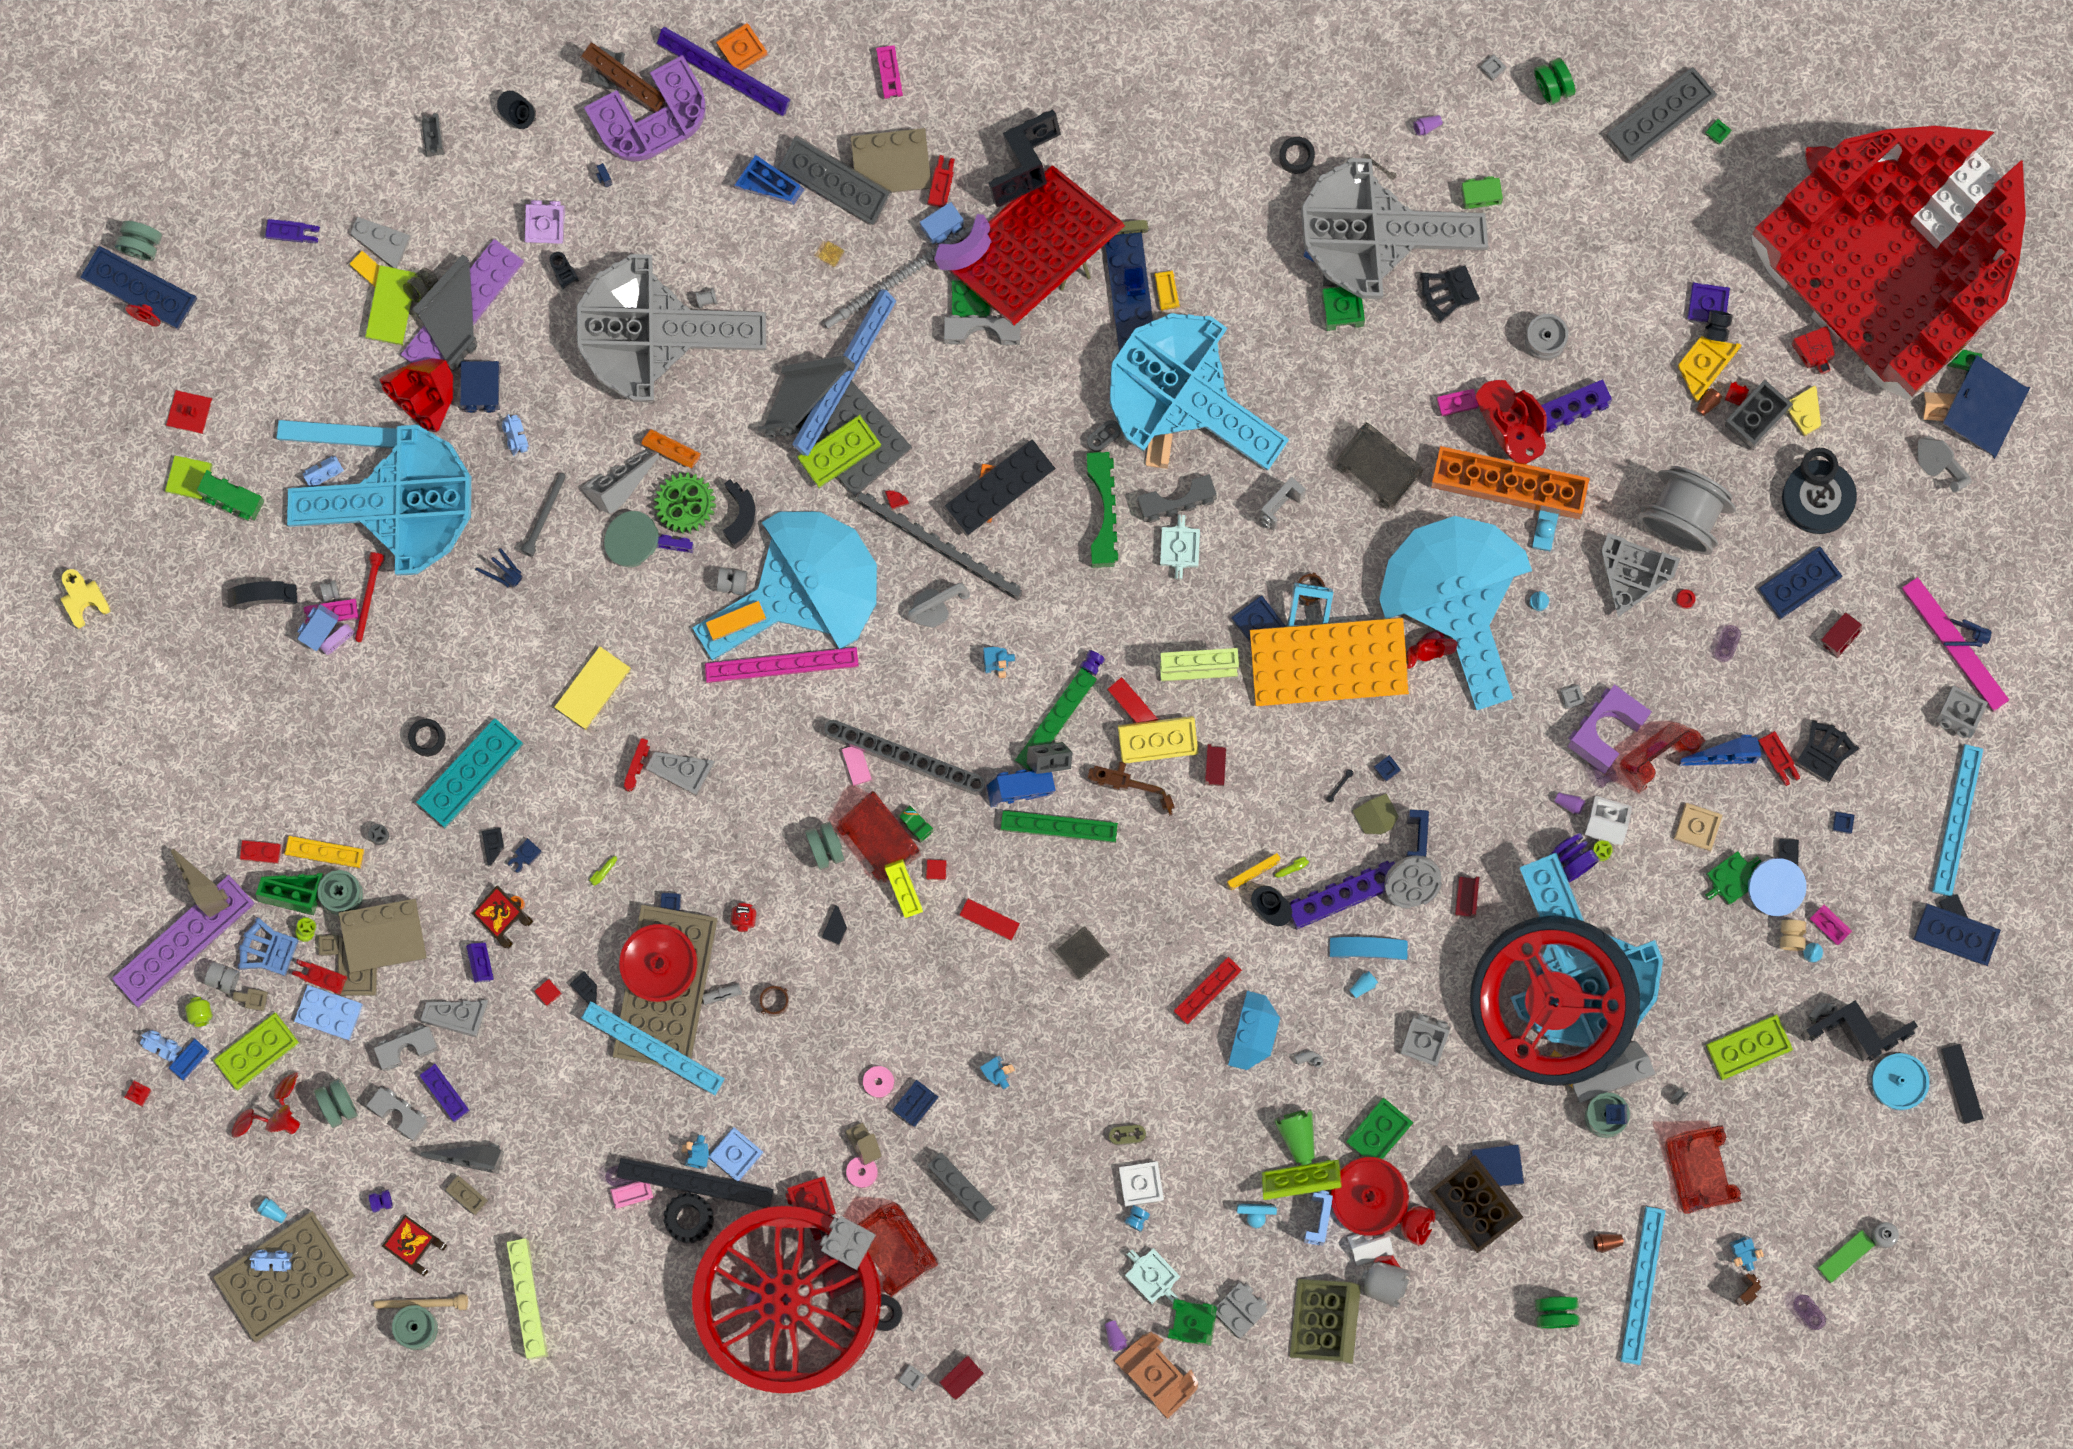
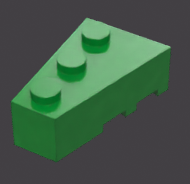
[197,470,264,521]
[256,873,324,916]

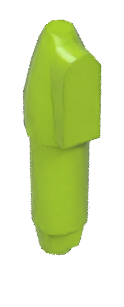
[589,856,617,886]
[1275,857,1309,878]

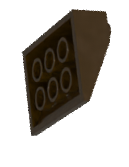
[1429,1155,1524,1254]

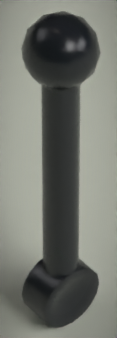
[1326,769,1354,803]

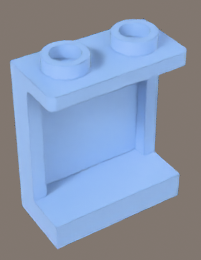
[1304,1191,1333,1246]

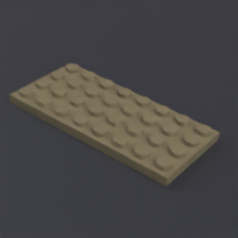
[613,905,718,1067]

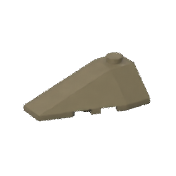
[170,849,229,918]

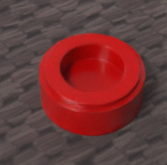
[1676,589,1696,609]

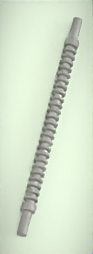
[824,224,974,329]

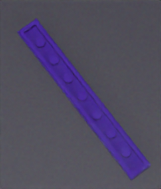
[657,26,791,116]

